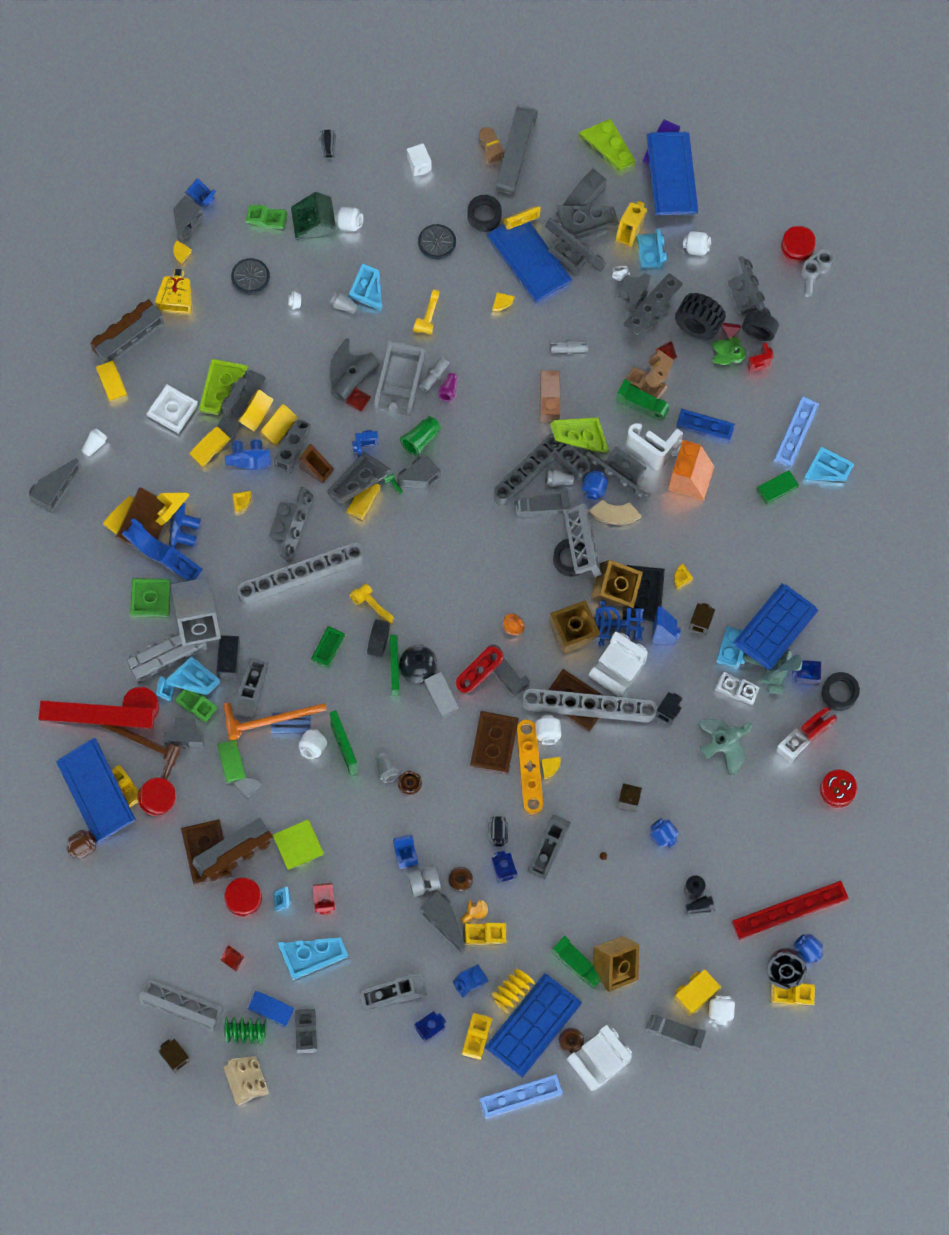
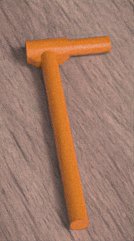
[223,703,327,740]

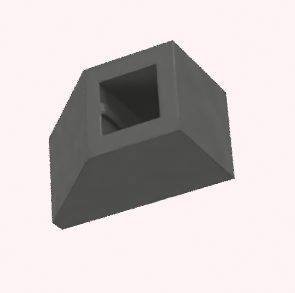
[173,196,203,242]
[397,455,441,489]

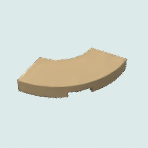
[589,500,642,526]

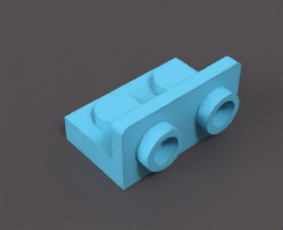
[637,229,667,271]
[716,626,747,669]

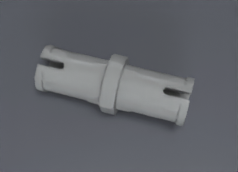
[550,340,588,355]
[419,357,449,393]

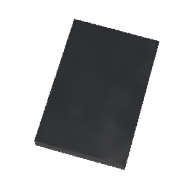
[622,565,665,624]

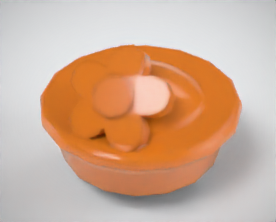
[503,613,525,636]

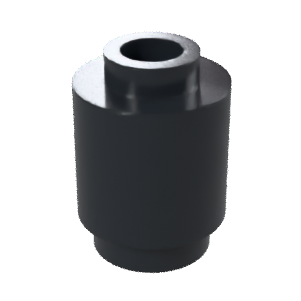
[488,816,508,847]
[684,875,706,899]

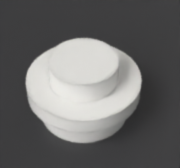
[612,265,630,281]
[288,291,301,310]

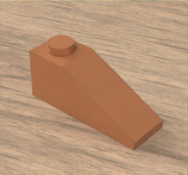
[540,370,560,423]

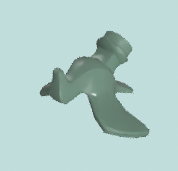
[743,650,802,694]
[699,719,753,775]

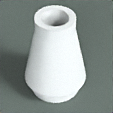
[81,428,107,457]

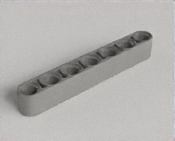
[237,543,363,604]
[522,689,657,722]

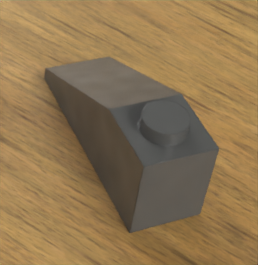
[556,169,607,216]
[29,458,81,513]
[235,659,269,718]
[527,814,571,880]
[420,892,466,954]
[360,974,427,1011]

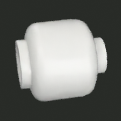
[335,207,363,232]
[683,231,711,256]
[536,714,561,745]
[298,729,327,759]
[708,995,735,1024]

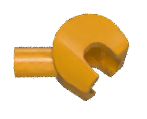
[460,900,488,924]

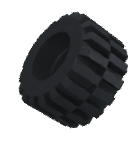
[675,293,726,340]

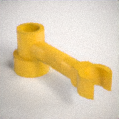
[413,289,440,335]
[349,583,394,625]

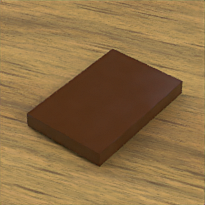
[115,487,165,550]
[546,669,609,733]
[470,711,519,775]
[181,819,232,886]

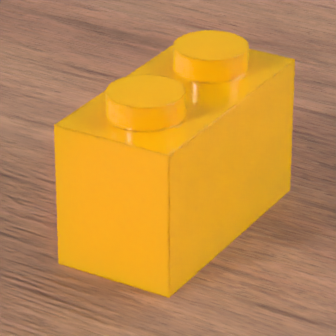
[674,969,721,1017]

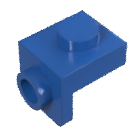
[185,178,216,207]
[352,430,379,457]
[393,835,418,869]
[453,964,489,997]

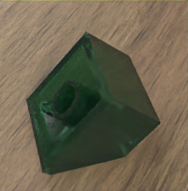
[291,192,336,240]

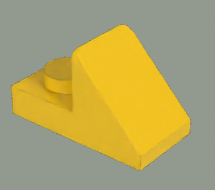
[156,493,190,526]

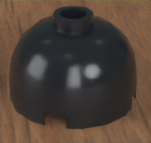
[399,645,437,684]
[767,948,807,989]

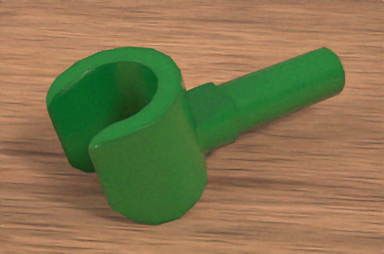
[383,473,403,494]

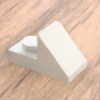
[777,729,811,763]

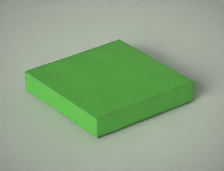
[130,578,171,617]

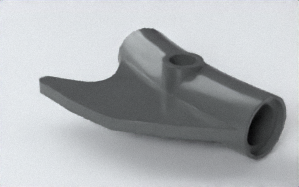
[330,338,380,402]

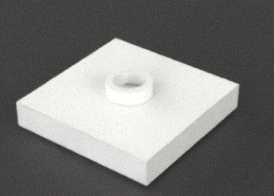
[146,384,199,434]

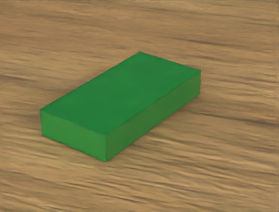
[757,470,799,504]
[311,626,345,669]

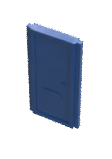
[646,132,698,215]
[487,221,572,302]
[733,583,818,670]
[56,738,136,843]
[485,973,582,1078]

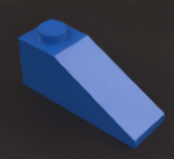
[652,607,681,645]

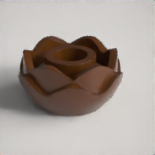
[398,770,422,795]
[448,866,473,891]
[559,1028,584,1053]

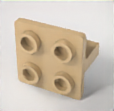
[223,1056,269,1105]

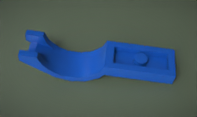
[122,518,203,581]

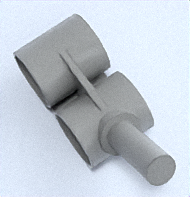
[801,249,833,297]

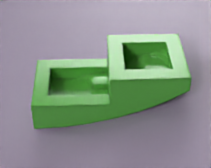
[246,205,288,229]
[175,689,218,723]
[217,740,246,783]

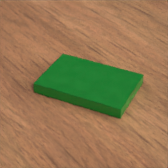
[329,710,358,776]

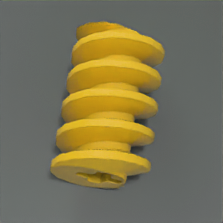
[491,969,535,1014]

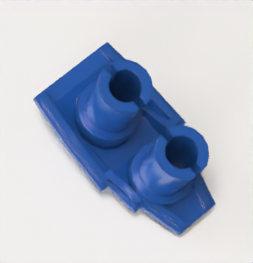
[225,439,271,469]
[169,503,201,548]

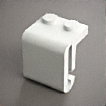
[625,424,683,470]
[588,632,648,697]
[567,1025,632,1092]

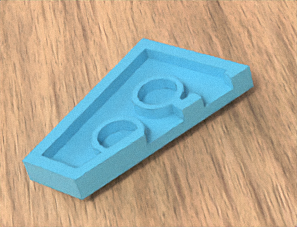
[278,937,348,980]

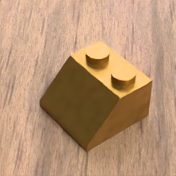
[591,560,643,608]
[549,600,600,655]
[593,936,639,992]

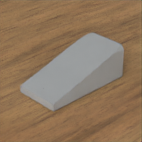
[424,672,459,717]

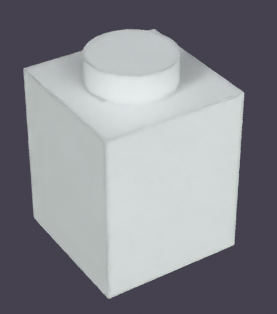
[407,143,431,176]

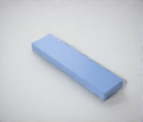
[774,396,819,468]
[479,1074,563,1118]

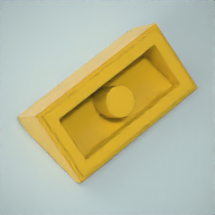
[502,206,541,230]
[261,404,299,446]
[346,484,381,521]

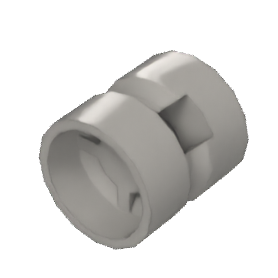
[408,865,441,897]

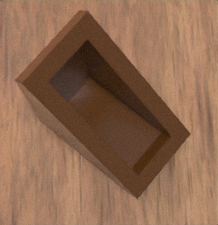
[299,444,334,483]

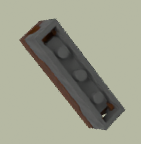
[90,299,164,363]
[192,818,273,883]

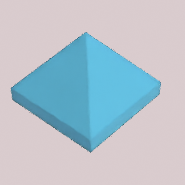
[156,677,174,702]
[273,887,292,911]

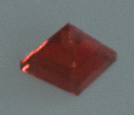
[655,341,677,359]
[345,388,371,412]
[220,945,244,971]

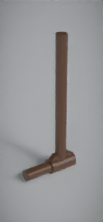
[98,725,182,780]

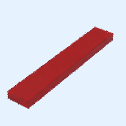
[38,700,155,729]
[732,881,849,940]

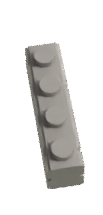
[126,633,207,683]

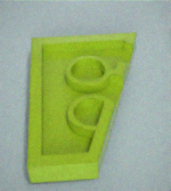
[579,118,636,172]
[199,359,248,415]
[550,417,609,454]

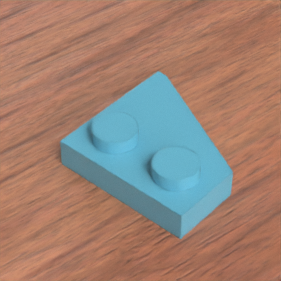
[348,263,383,311]
[804,446,854,482]
[166,656,220,696]

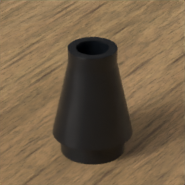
[319,129,336,158]
[686,895,716,916]

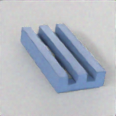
[271,713,311,734]

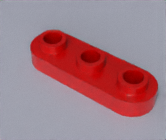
[456,647,504,693]

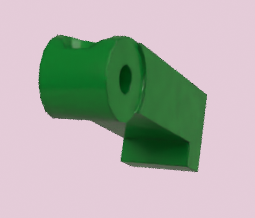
[616,379,670,420]
[551,935,601,989]

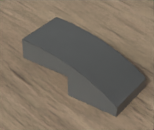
[295,1009,317,1054]

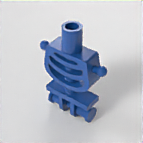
[593,600,645,646]

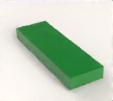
[390,635,400,696]

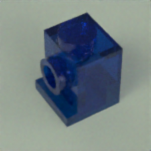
[792,660,821,686]
[491,851,518,884]
[414,1011,446,1044]

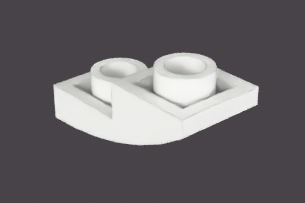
[714,672,760,705]

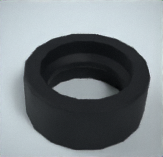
[467,195,502,231]
[742,310,779,341]
[553,539,588,576]
[367,619,390,658]
[822,672,860,711]

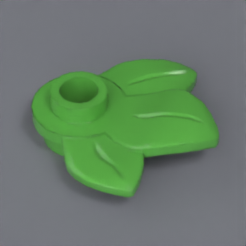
[712,336,746,365]

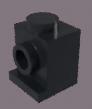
[655,692,683,726]

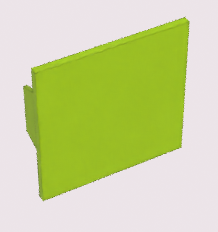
[273,819,324,870]

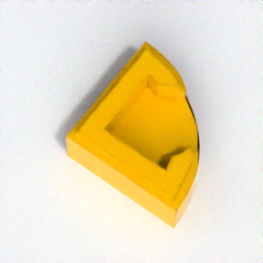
[173,240,192,266]
[492,292,515,312]
[232,491,251,513]
[674,563,693,590]
[541,757,561,780]

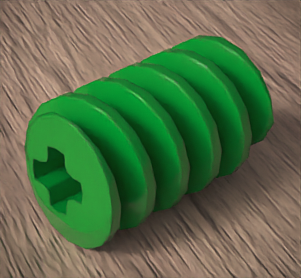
[224,1017,267,1045]

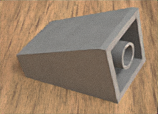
[170,577,221,646]

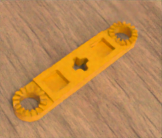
[517,719,543,815]

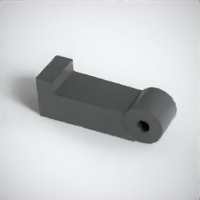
[274,419,311,473]
[514,490,570,517]
[487,645,530,697]
[646,1014,706,1052]

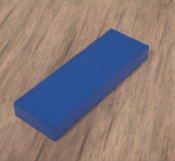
[676,408,735,443]

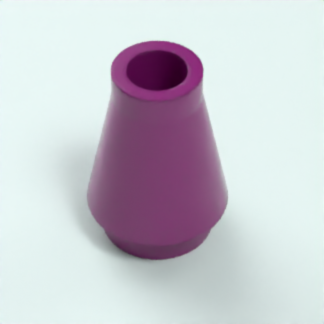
[438,373,458,402]

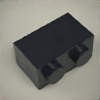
[216,635,240,680]

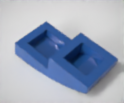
[247,991,294,1027]

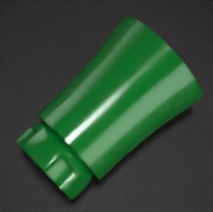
[400,416,441,457]

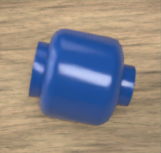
[581,470,608,500]
[650,818,679,848]
[793,934,823,964]

